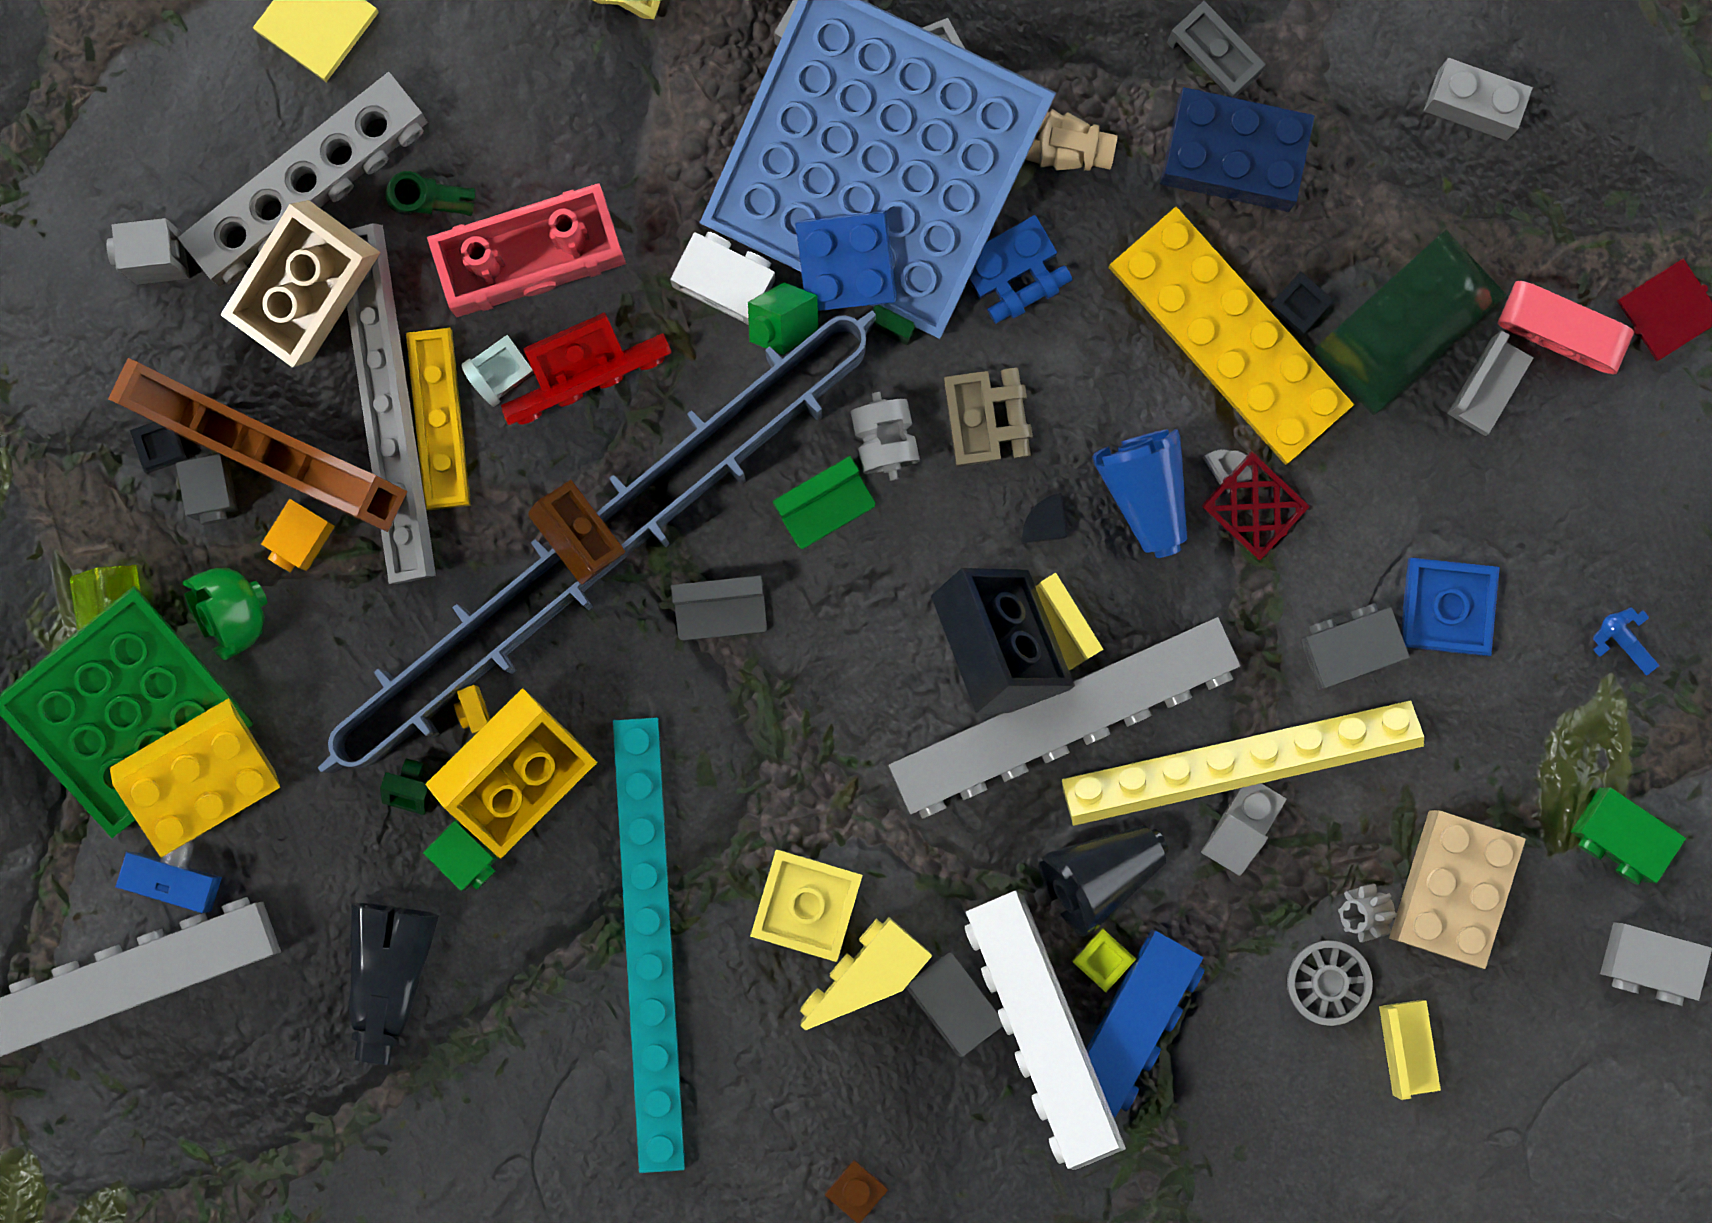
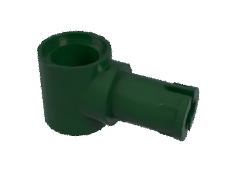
[386,171,475,217]

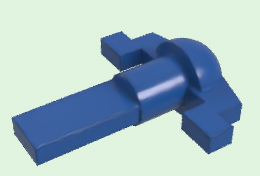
[1593,607,1659,676]

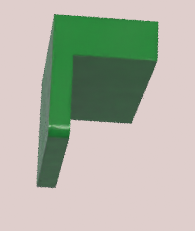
[772,456,875,550]

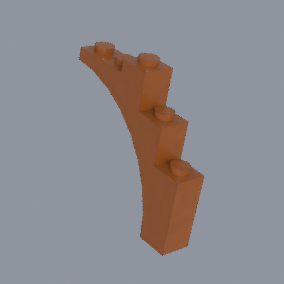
[108,358,408,532]

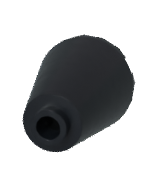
[1038,825,1168,937]

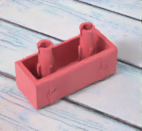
[427,183,626,317]

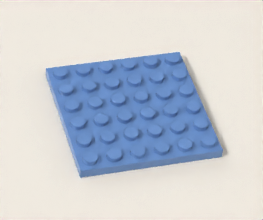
[700,0,1056,339]

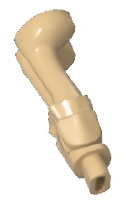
[1025,109,1117,171]

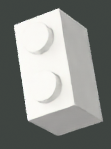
[670,232,775,325]

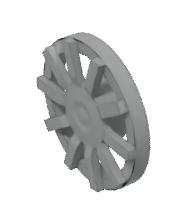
[1287,940,1373,1026]

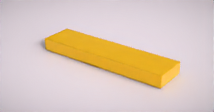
[406,328,471,510]

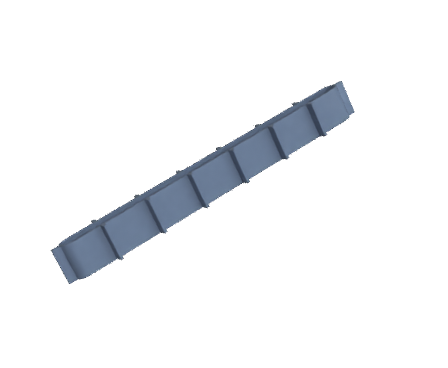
[318,311,876,773]

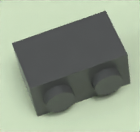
[1300,603,1410,690]

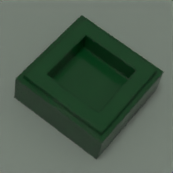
[872,304,915,345]

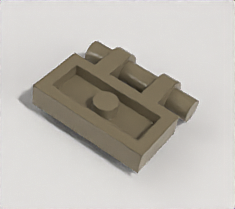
[943,368,1033,467]

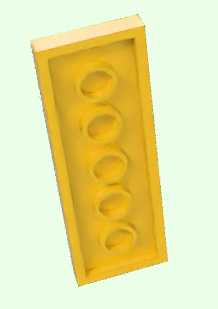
[1108,207,1354,465]

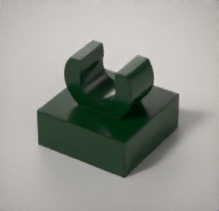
[380,758,430,815]

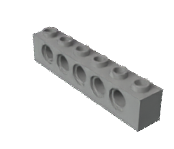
[178,72,428,287]

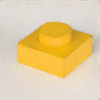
[454,685,491,734]

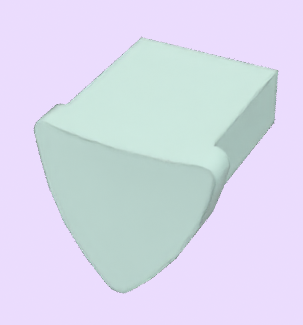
[462,335,534,407]

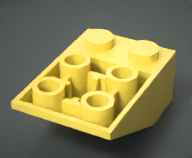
[800,917,932,1030]

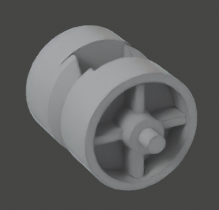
[850,392,920,481]

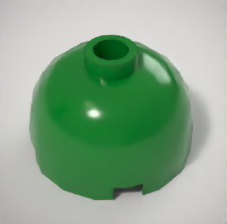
[183,568,267,660]

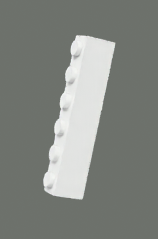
[965,891,1126,1170]

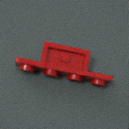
[501,312,672,425]

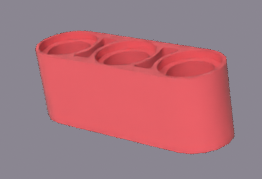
[1498,281,1634,375]

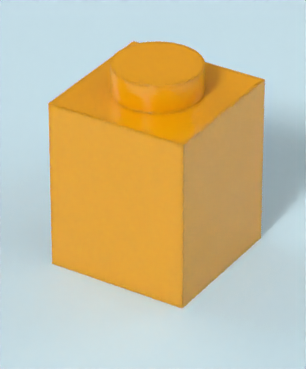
[261,499,335,573]

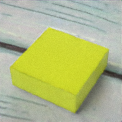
[1072,928,1136,992]

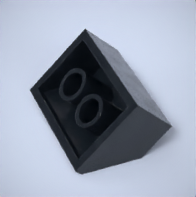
[931,568,1075,714]

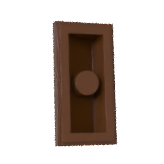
[528,480,626,585]

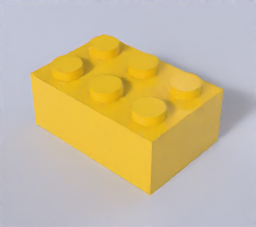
[425,688,597,859]
[110,698,280,858]

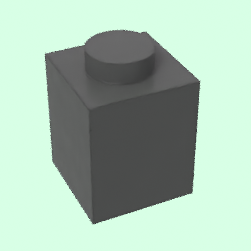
[176,454,239,525]

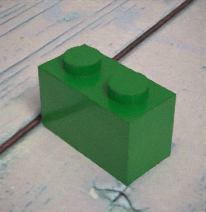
[1571,787,1686,885]

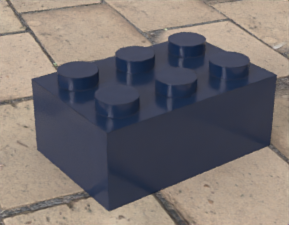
[1160,87,1315,212]

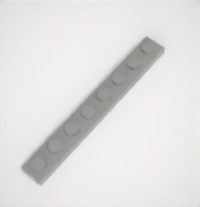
[347,223,436,584]

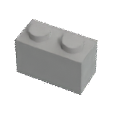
[1424,58,1533,141]
[107,218,190,285]
[1600,922,1712,1006]

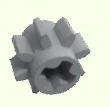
[1338,884,1397,942]

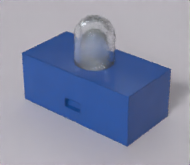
[115,840,222,913]

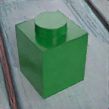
[748,282,818,355]
[423,820,498,891]

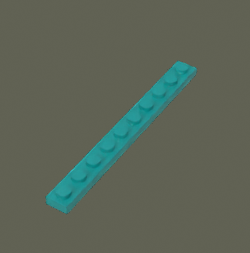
[613,718,685,1173]

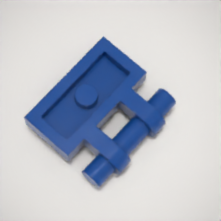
[969,215,1073,324]

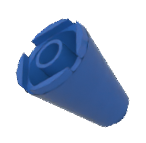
[1092,429,1187,558]

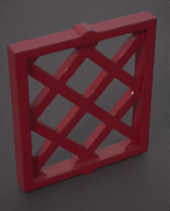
[1201,452,1310,560]

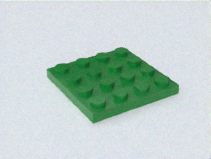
[0,585,253,838]

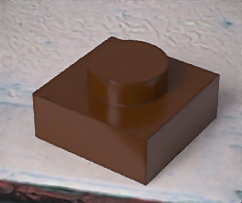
[824,1159,888,1223]

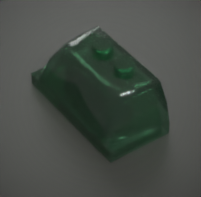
[1313,229,1507,416]

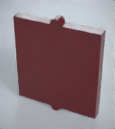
[1617,258,1712,362]

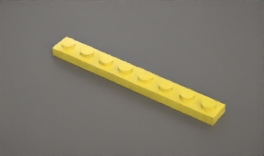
[1062,701,1424,826]

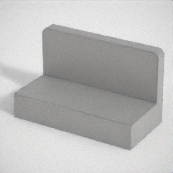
[1447,331,1533,436]

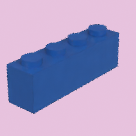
[1086,929,1205,1118]

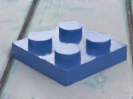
[795,211,897,311]

